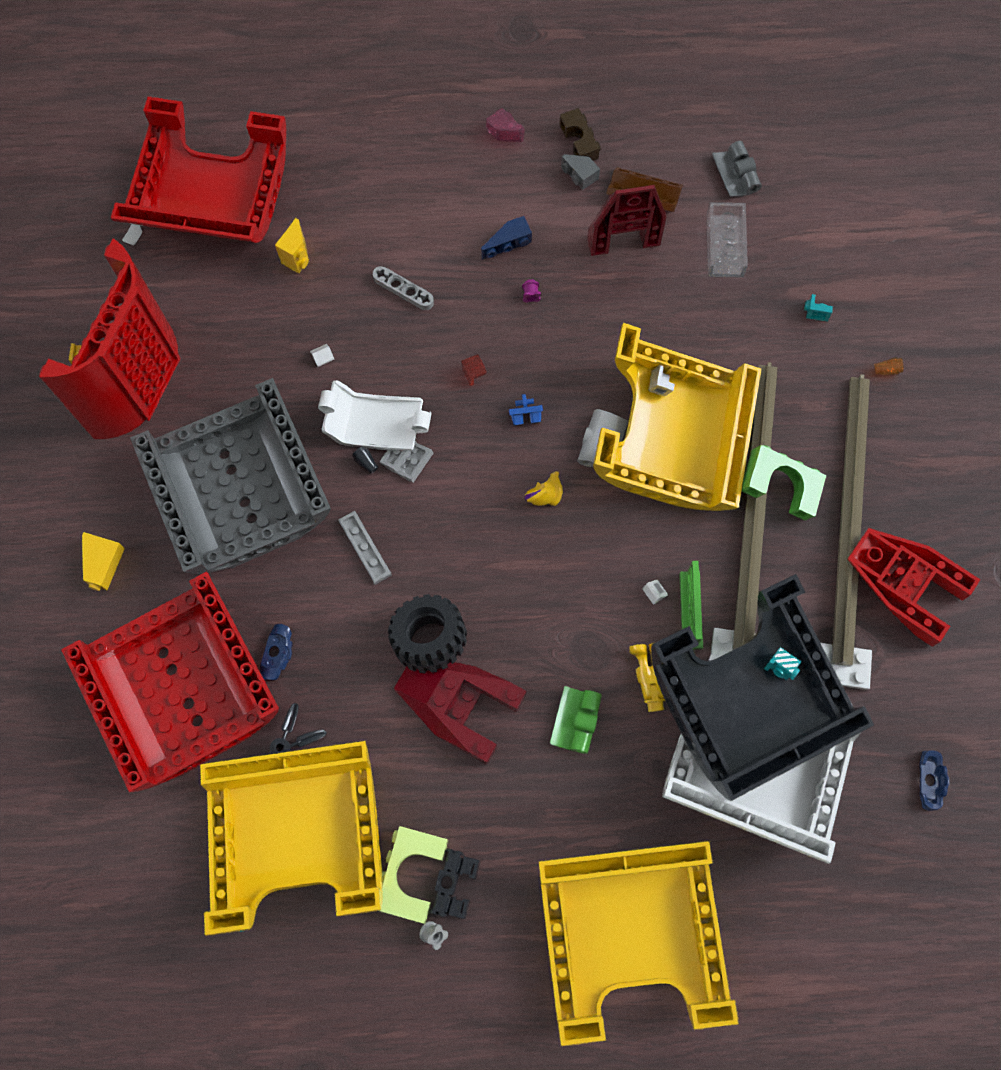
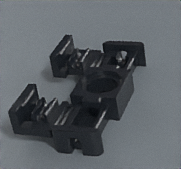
[429,848,481,919]

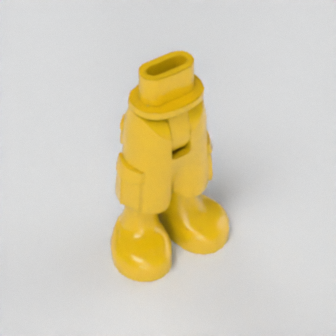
[629,643,665,712]

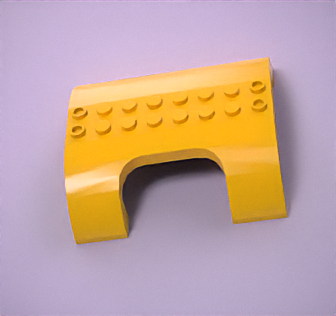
[593,323,761,511]
[200,741,383,936]
[539,841,739,1046]

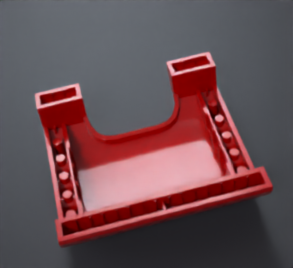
[111,97,286,243]

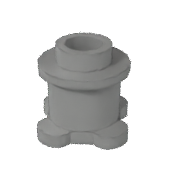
[420,921,448,950]

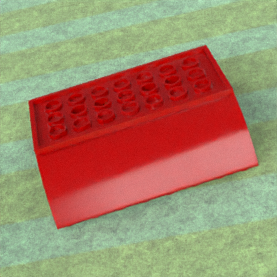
[39,239,181,439]
[61,571,279,793]

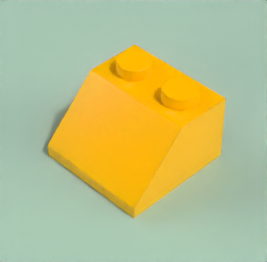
[275,218,309,273]

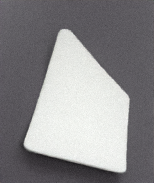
[122,224,142,245]

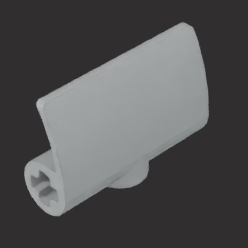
[577,409,628,467]

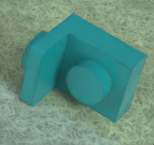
[804,294,833,322]

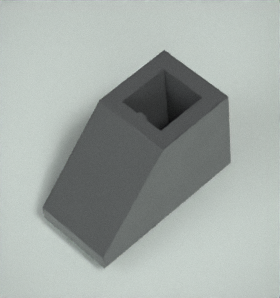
[561,154,600,190]

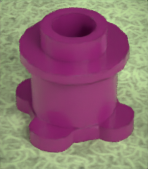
[522,279,541,303]

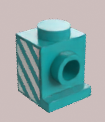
[764,647,801,680]

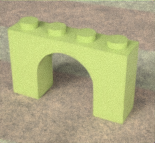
[379,826,448,924]

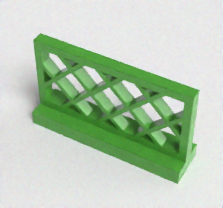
[679,561,703,649]

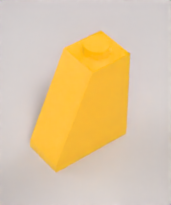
[82,532,125,591]

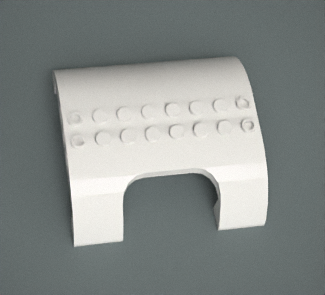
[662,655,860,864]

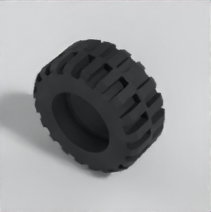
[388,594,467,673]

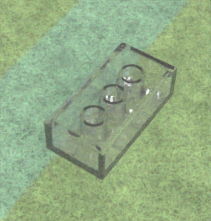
[707,202,748,277]

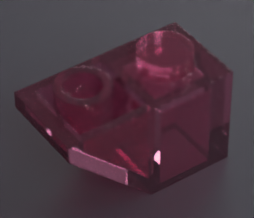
[486,108,525,142]

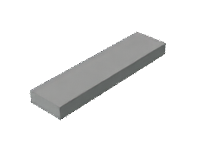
[338,511,392,585]

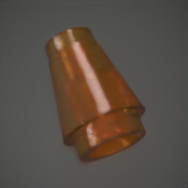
[874,357,904,375]

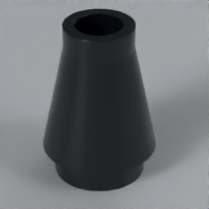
[352,446,379,474]

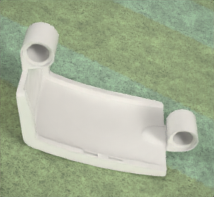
[318,380,432,451]

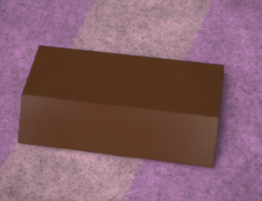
[606,167,683,212]

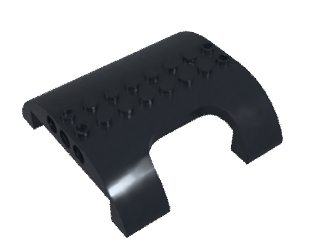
[651,574,874,801]

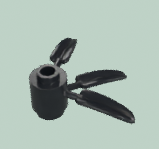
[270,703,327,754]

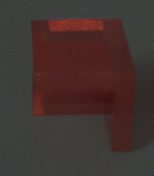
[461,354,487,386]

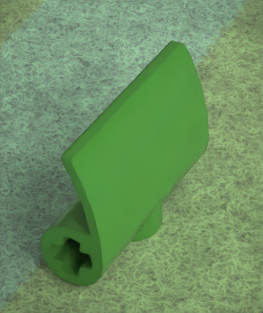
[550,686,602,754]

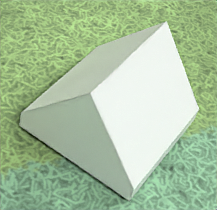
[310,344,334,367]
[643,580,668,605]

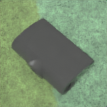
[712,141,762,197]

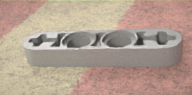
[373,266,434,310]

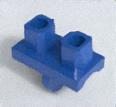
[508,394,543,425]

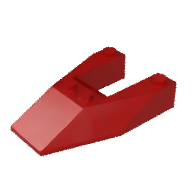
[847,528,980,647]

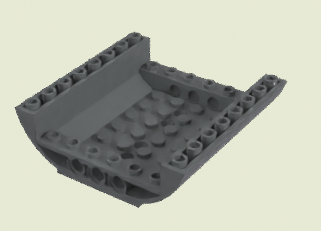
[130,378,331,574]

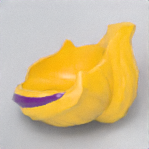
[524,471,563,506]

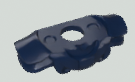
[260,624,292,681]
[920,750,949,811]

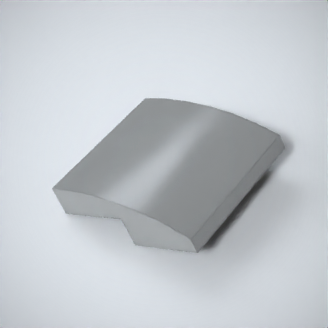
[380,441,433,483]

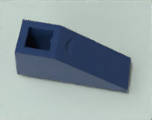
[481,216,532,260]

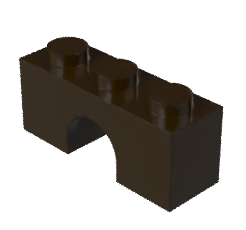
[559,108,601,161]

